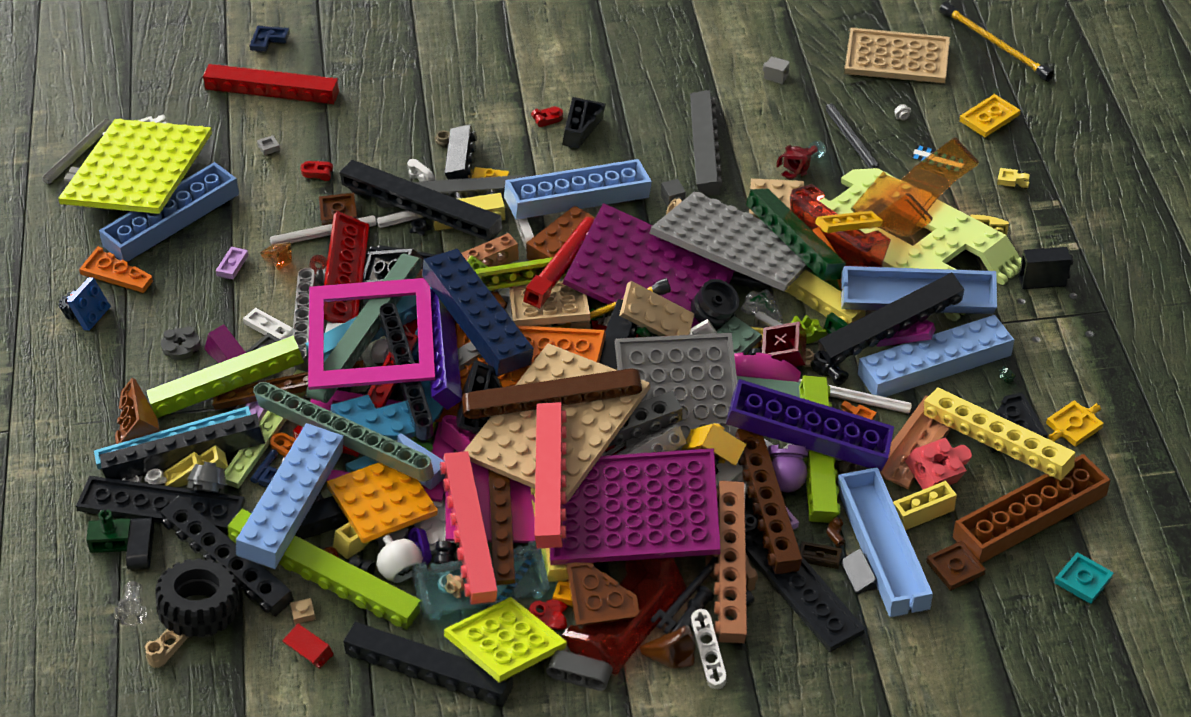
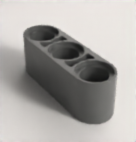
[546,650,613,691]

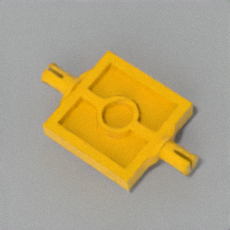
[1046,400,1104,447]

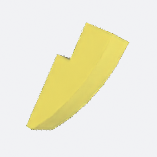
[163,445,228,487]

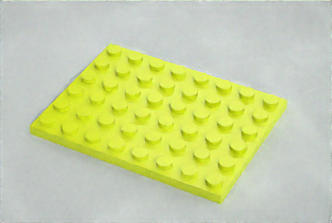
[58,119,212,214]

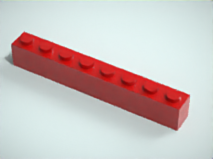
[203,64,339,104]

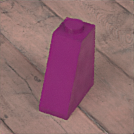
[204,324,246,363]

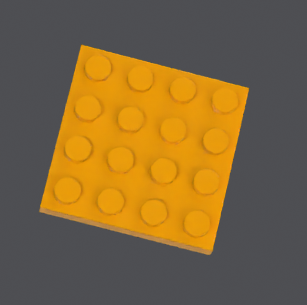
[327,462,438,544]

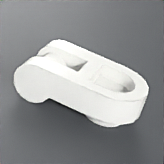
[408,159,435,182]

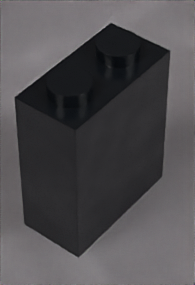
[1018,247,1073,289]

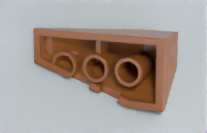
[115,378,159,444]

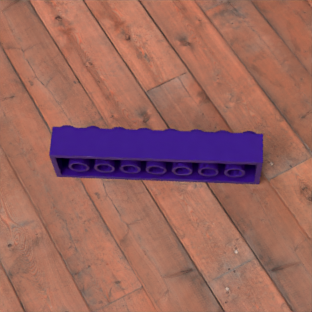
[726,379,894,472]

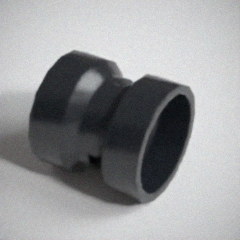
[434,541,456,566]
[349,555,376,575]

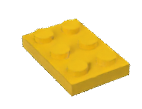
[959,94,1020,137]

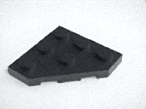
[988,392,1048,453]

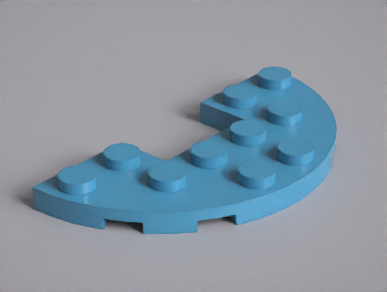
[331,380,444,440]

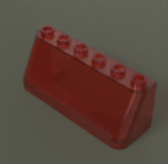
[789,184,891,267]

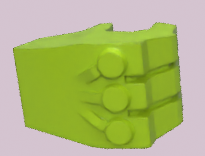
[791,315,827,344]

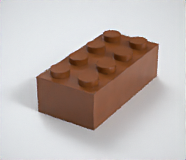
[526,205,596,261]

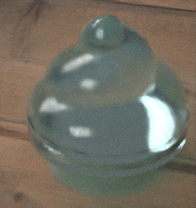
[808,141,826,158]

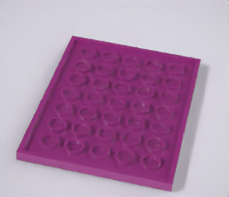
[562,203,735,328]
[550,448,721,565]

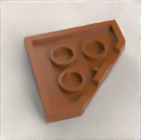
[566,562,640,627]

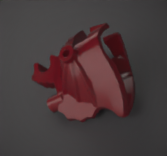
[776,145,818,179]

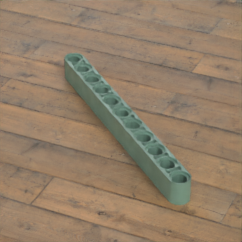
[306,253,422,403]
[253,382,434,482]

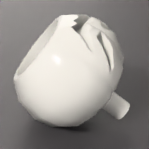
[376,535,423,583]

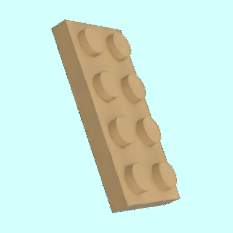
[619,281,694,336]

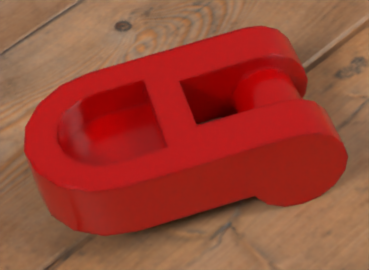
[531,106,563,127]
[300,161,333,181]

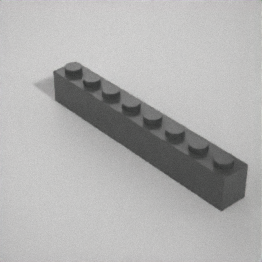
[690,90,723,196]

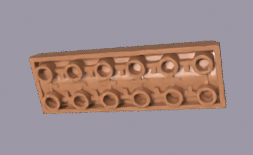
[879,395,952,489]

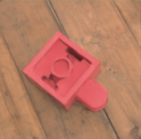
[905,437,972,490]

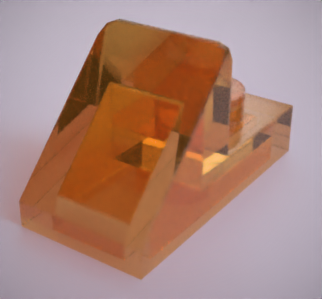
[260,242,292,270]

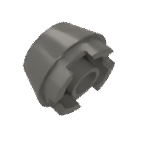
[187,462,227,494]

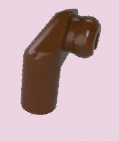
[826,517,845,547]

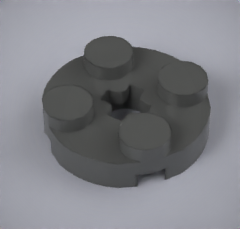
[161,327,200,360]

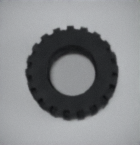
[155,558,239,638]

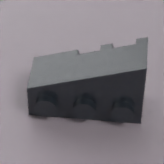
[562,97,606,149]

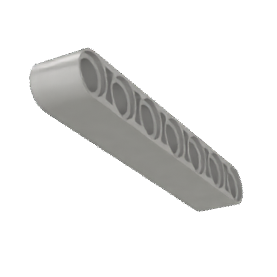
[292,268,318,372]

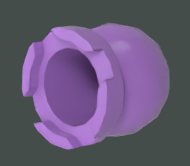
[768,445,809,493]

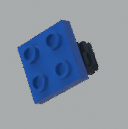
[58,278,111,330]

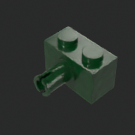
[86,509,131,553]

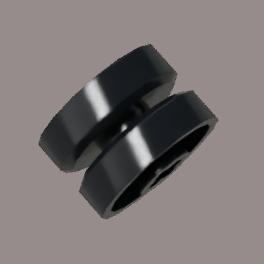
[691,279,739,328]

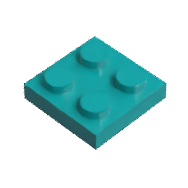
[1054,552,1114,604]

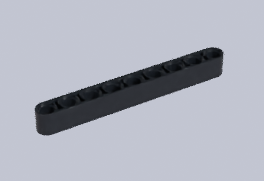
[380,303,434,440]

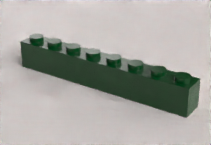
[746,189,846,280]

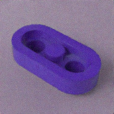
[407,527,432,567]

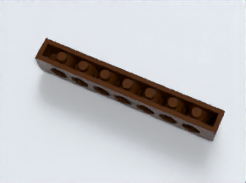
[735,429,802,574]

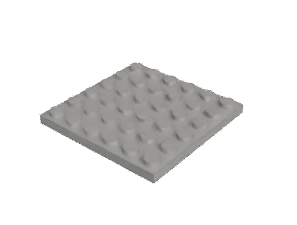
[615,333,740,451]

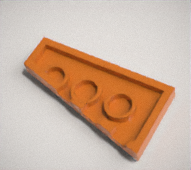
[79,246,153,293]

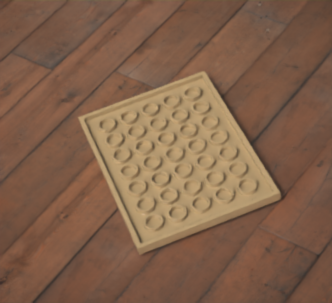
[464,343,650,502]

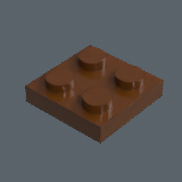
[319,193,357,225]
[926,541,986,591]

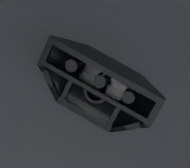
[455,360,502,434]

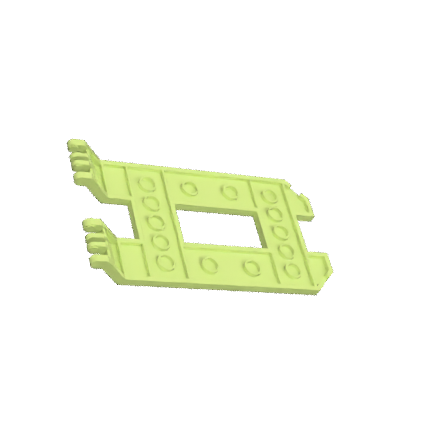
[805,168,1022,322]

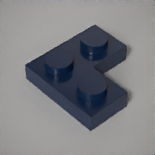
[249,26,290,52]

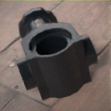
[810,350,849,386]

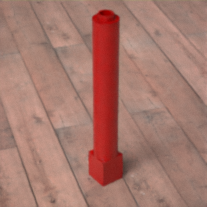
[523,217,595,309]

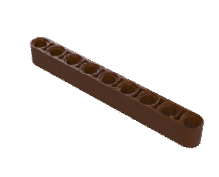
[462,368,642,419]

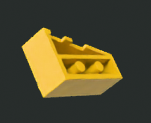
[681,423,746,465]

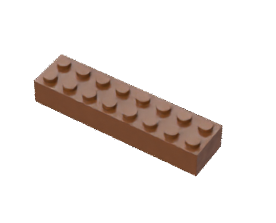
[953,454,1110,563]

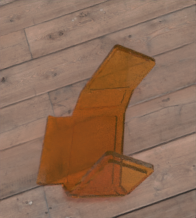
[851,138,979,237]

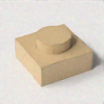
[290,598,315,624]

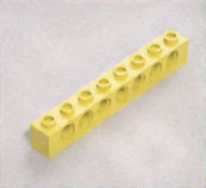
[924,388,1075,480]

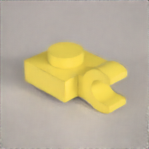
[997,168,1030,188]

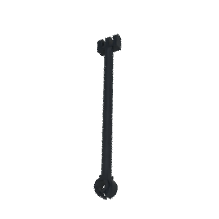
[650,514,757,634]

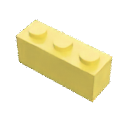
[893,481,957,530]

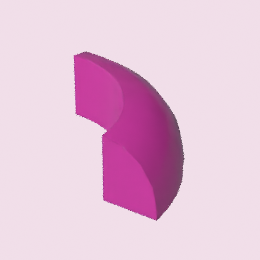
[734,352,801,382]

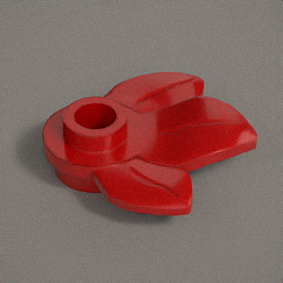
[528,599,567,630]

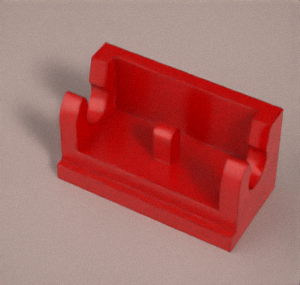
[282,623,334,668]

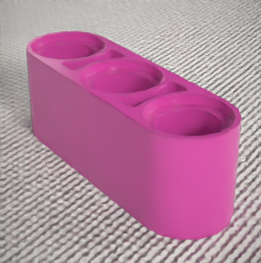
[440,415,477,452]

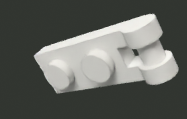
[243,308,293,340]

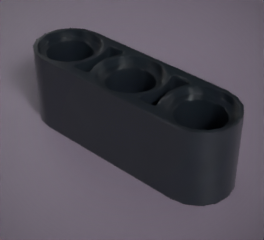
[126,518,154,570]

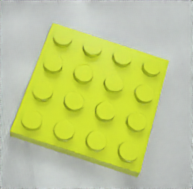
[444,597,567,682]

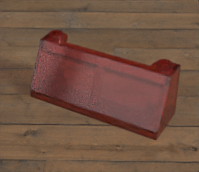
[562,557,687,675]

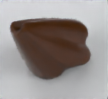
[640,625,696,669]

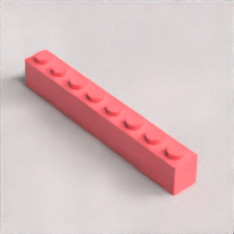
[535,402,567,549]
[440,451,498,605]

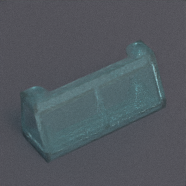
[412,541,550,620]

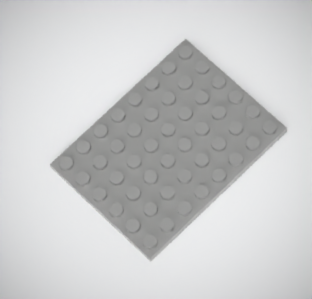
[649,192,808,291]

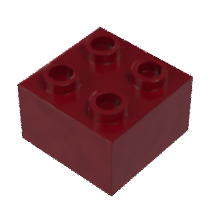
[762,321,807,367]

